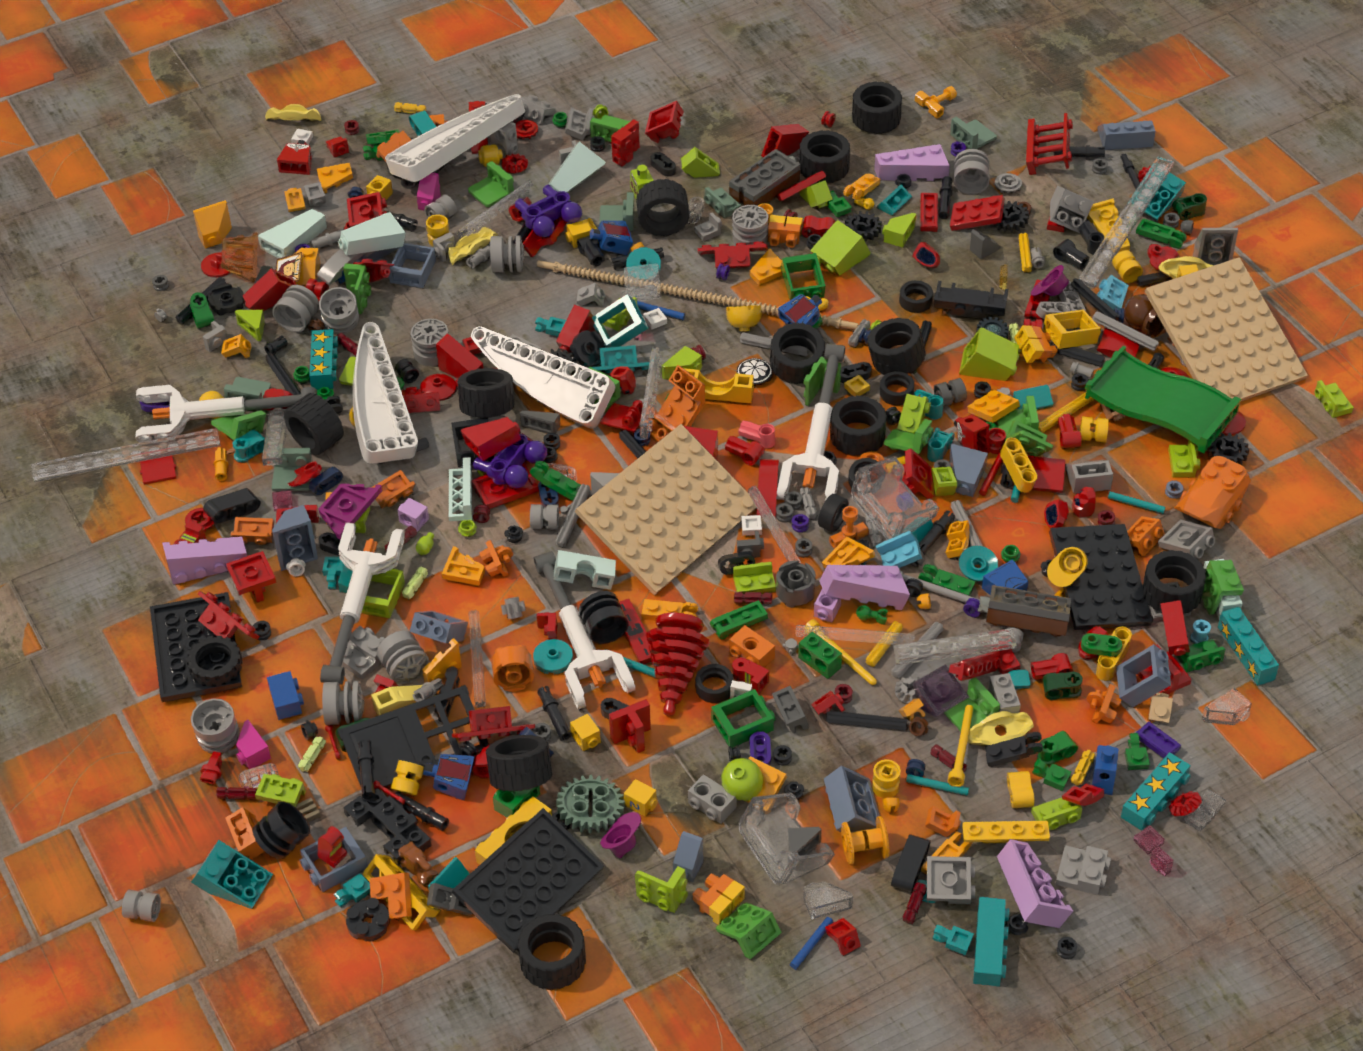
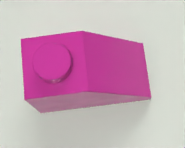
[417,173,441,211]
[236,720,271,770]

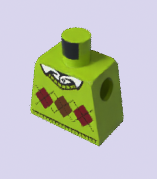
[630,165,654,200]

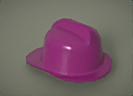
[1030,265,1069,296]
[600,812,641,858]

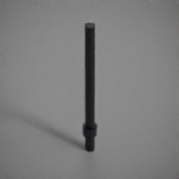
[1120,154,1159,223]

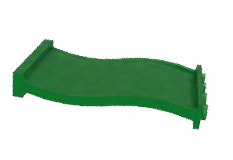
[1085,346,1241,453]

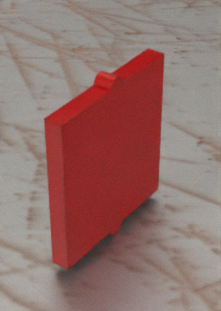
[140,454,177,485]

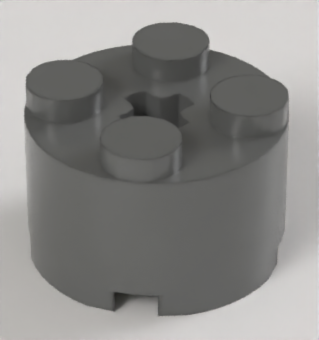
[776,560,816,608]

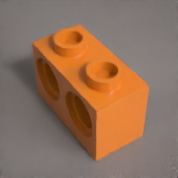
[225,807,265,860]

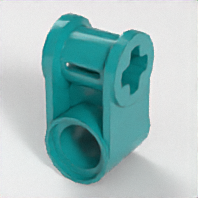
[914,389,943,420]
[927,428,955,462]
[232,430,269,463]

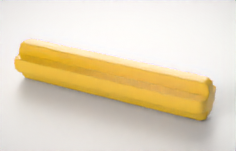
[1019,233,1032,272]
[866,621,903,667]

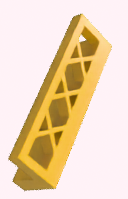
[363,854,440,930]

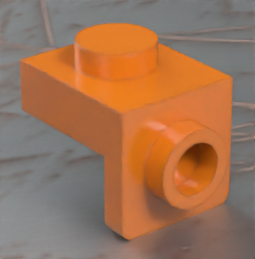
[925,806,961,837]

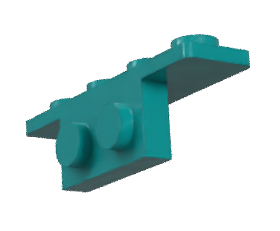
[591,345,656,373]

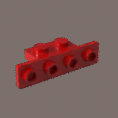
[523,217,567,257]
[698,241,768,269]
[401,387,440,413]
[198,591,260,640]
[949,651,1001,681]
[452,706,535,741]

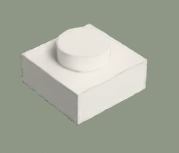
[291,129,313,145]
[643,308,667,330]
[741,515,762,536]
[730,680,752,699]

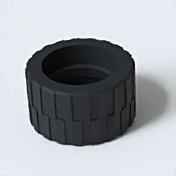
[852,81,902,134]
[799,130,850,183]
[636,179,690,236]
[867,318,926,375]
[770,323,825,384]
[457,368,515,418]
[284,393,344,455]
[830,396,887,456]
[1143,550,1206,615]
[486,735,552,791]
[518,914,586,990]

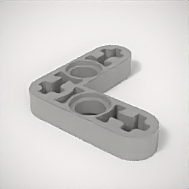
[1036,281,1086,319]

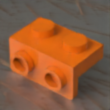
[376,130,411,162]
[371,470,415,509]
[231,517,275,545]

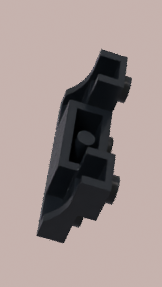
[934,281,1009,319]
[343,788,432,866]

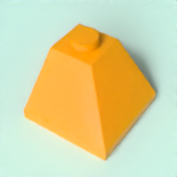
[193,200,232,249]
[294,248,321,287]

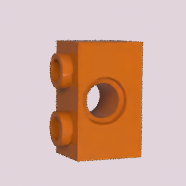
[729,625,775,668]

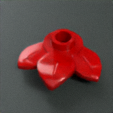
[1147,244,1179,270]
[288,461,322,487]

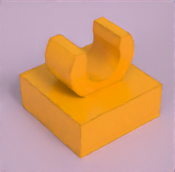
[898,698,925,722]

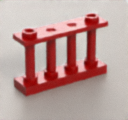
[1026,113,1073,175]

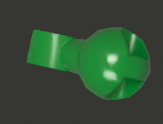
[856,605,888,624]

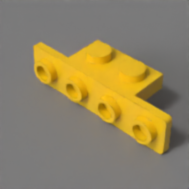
[962,821,1050,843]

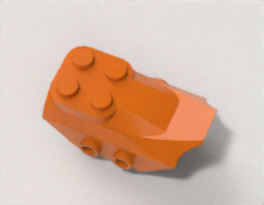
[1174,456,1251,529]

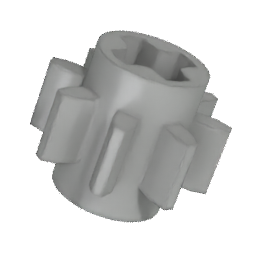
[501,597,526,619]

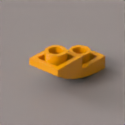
[945,520,969,558]

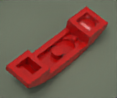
[757,459,779,518]

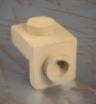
[1148,693,1173,724]

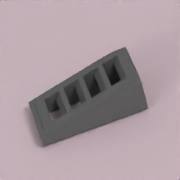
[520,411,560,433]

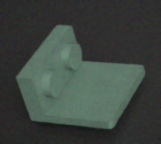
[950,116,997,149]
[599,192,634,231]
[224,377,271,411]
[271,448,313,491]

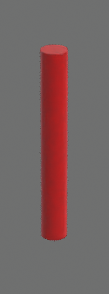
[979,453,1003,496]

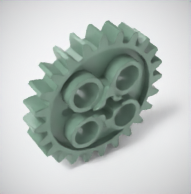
[556,775,625,833]

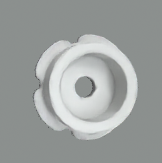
[286,558,306,577]

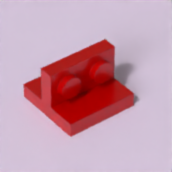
[898,448,934,499]
[226,551,277,603]
[1137,644,1192,695]
[609,699,651,753]

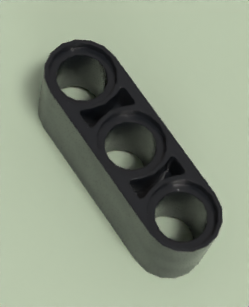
[203,488,261,524]
[891,834,931,892]

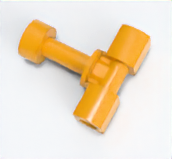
[914,86,957,118]

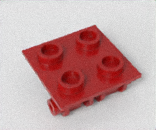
[353,259,394,283]
[600,400,648,432]

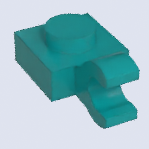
[535,317,566,336]
[322,557,343,589]
[334,873,370,907]
[932,925,974,955]

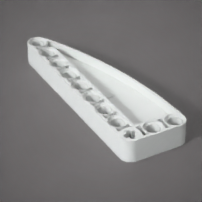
[385,94,525,182]
[353,322,418,463]
[471,327,615,429]

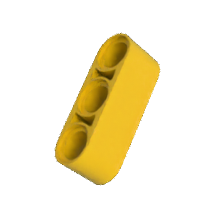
[1000,437,1037,493]
[1096,627,1132,681]

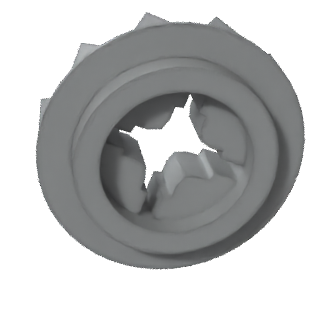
[994,173,1022,194]
[895,676,927,704]

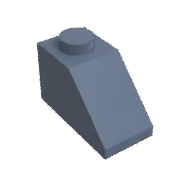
[673,831,703,882]

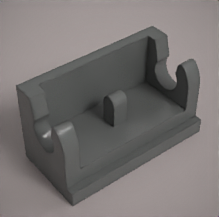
[772,686,809,733]

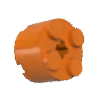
[491,645,534,692]

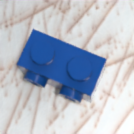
[267,671,304,720]

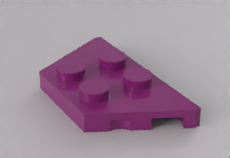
[318,484,383,540]

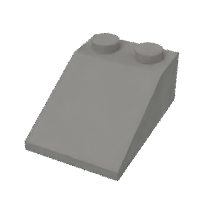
[1193,228,1238,266]

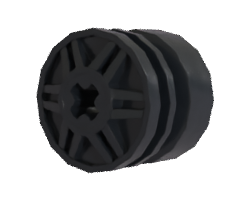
[578,591,629,644]
[253,801,310,859]

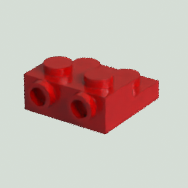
[611,119,640,167]
[347,192,387,227]

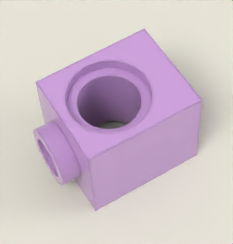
[398,498,429,532]
[814,589,841,622]

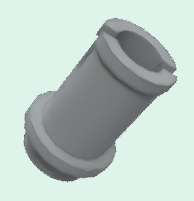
[1030,247,1045,268]
[1070,362,1094,380]

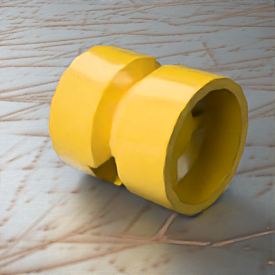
[426,214,449,246]
[1112,250,1143,283]
[1080,416,1108,442]
[872,759,901,798]
[391,760,424,796]

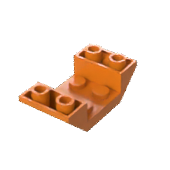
[640,365,705,442]

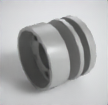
[954,149,990,195]
[732,205,768,246]
[490,236,524,273]
[272,285,319,333]
[319,287,359,335]
[410,319,449,367]
[377,630,430,685]
[322,681,364,725]
[191,698,240,753]

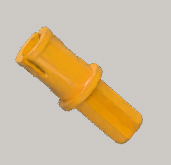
[213,447,229,481]

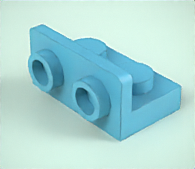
[1097,275,1129,310]
[876,531,922,568]

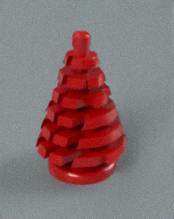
[646,612,710,716]

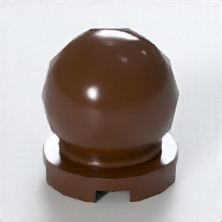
[1124,294,1164,337]

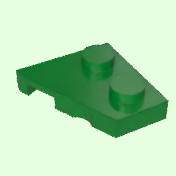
[366,129,400,146]

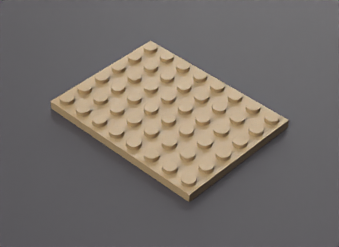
[1145,257,1308,401]
[575,424,757,596]

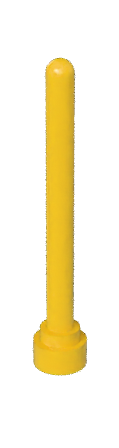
[804,619,877,686]
[947,705,973,787]

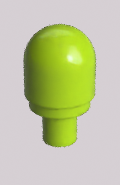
[415,532,435,555]

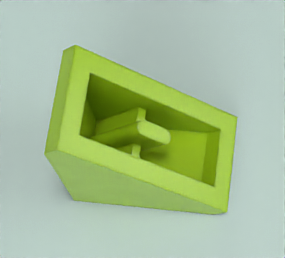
[235,310,265,342]
[932,467,957,496]

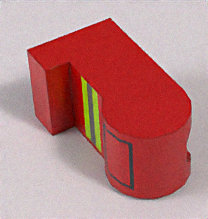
[173,522,206,545]
[732,658,769,694]
[318,826,347,868]

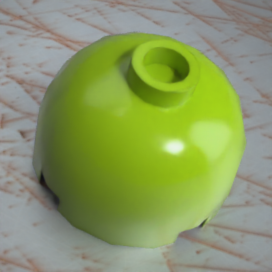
[721,758,764,801]

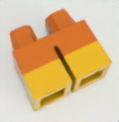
[768,215,803,248]
[1014,325,1058,363]
[692,873,745,925]

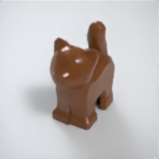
[398,841,438,885]

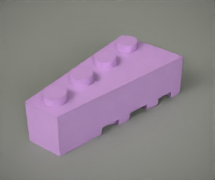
[874,144,949,181]
[162,537,247,585]
[820,565,910,611]
[997,839,1073,928]

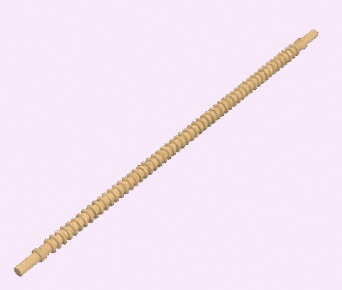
[537,260,859,330]

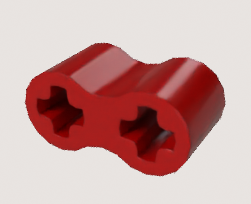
[802,215,836,238]

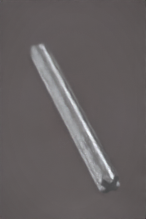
[748,486,802,564]
[468,610,486,708]
[795,625,915,646]

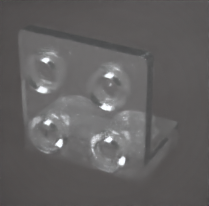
[622,263,661,301]

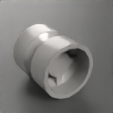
[424,195,457,218]
[530,504,559,530]
[122,889,161,922]

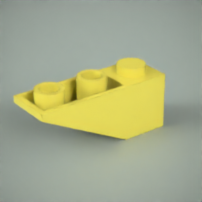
[371,685,436,716]

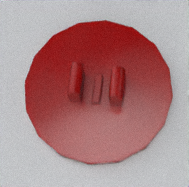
[201,252,235,278]

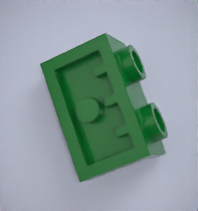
[1177,639,1225,672]

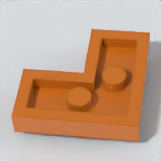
[370,873,412,919]

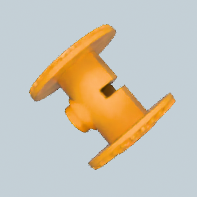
[841,816,890,864]

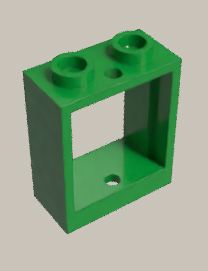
[781,253,826,300]
[711,689,776,748]

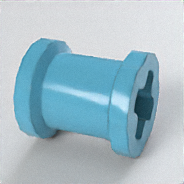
[1190,619,1211,644]

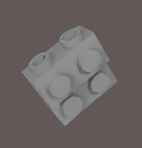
[1158,519,1215,559]
[342,626,385,680]
[1055,845,1111,895]
[927,856,975,904]

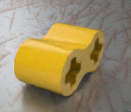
[1007,771,1034,808]

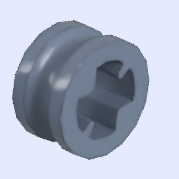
[1165,481,1183,499]

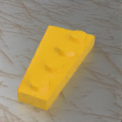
[1087,198,1130,255]

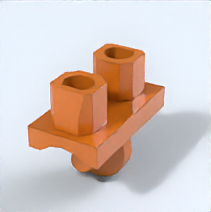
[479,540,513,577]
[1086,684,1121,723]

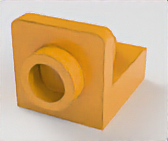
[284,188,305,212]
[221,334,251,358]

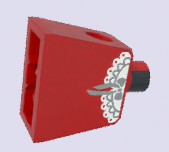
[277,140,312,175]
[954,414,990,453]

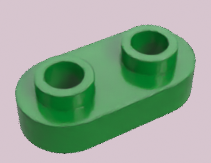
[1081,633,1122,657]

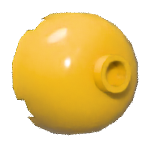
[726,305,762,331]

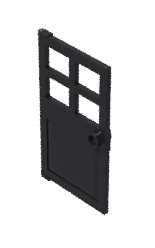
[337,685,489,790]

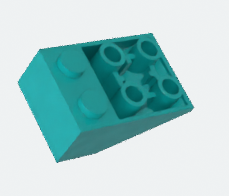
[1128,165,1186,220]
[191,840,273,909]

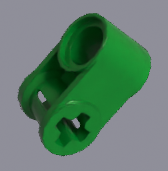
[190,292,214,329]
[1037,731,1078,766]

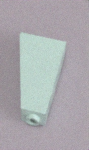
[549,142,606,193]
[258,209,327,258]
[338,212,405,256]

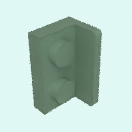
[704,187,741,219]

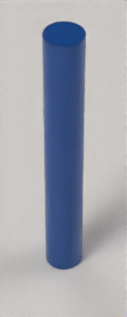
[637,301,685,320]
[790,917,833,970]

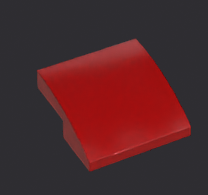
[1097,327,1140,358]
[1026,456,1065,493]

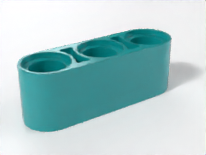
[409,110,436,136]

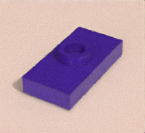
[1136,722,1181,758]

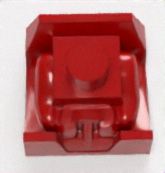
[645,101,684,143]

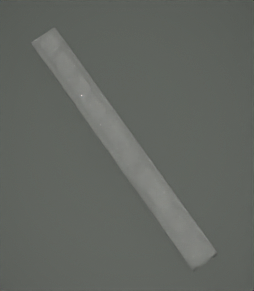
[1078,157,1174,288]
[31,428,221,482]

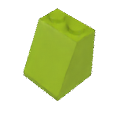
[810,220,871,276]
[959,327,1020,381]

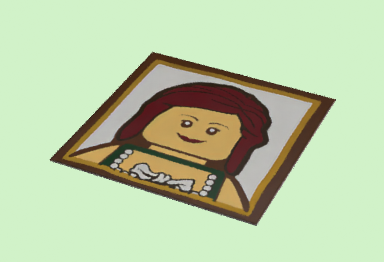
[275,252,302,282]

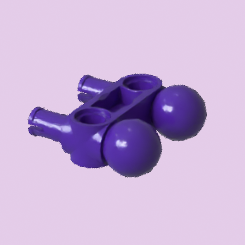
[515,184,583,238]
[473,434,547,488]

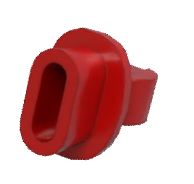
[200,751,222,784]

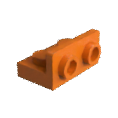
[1127,516,1165,556]

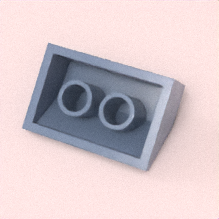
[1097,121,1156,150]
[272,505,318,571]
[824,766,880,832]

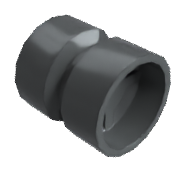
[934,378,967,407]

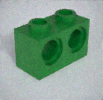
[798,632,842,679]
[493,787,540,818]

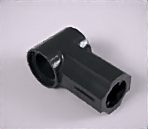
[1079,221,1104,255]
[577,236,605,267]
[1053,239,1090,269]

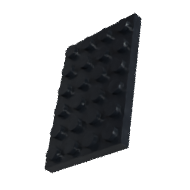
[1049,524,1153,630]
[150,592,242,702]
[452,808,604,953]

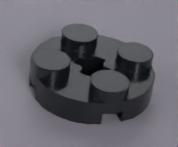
[208,284,245,315]
[570,330,605,367]
[346,898,390,941]

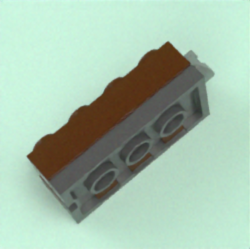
[729,149,800,206]
[978,585,1071,636]

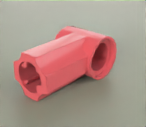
[738,420,776,449]

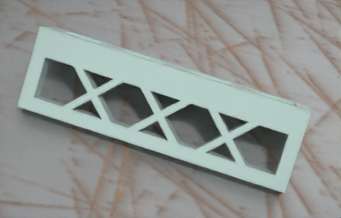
[449,458,472,521]

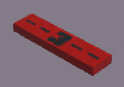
[619,599,652,664]

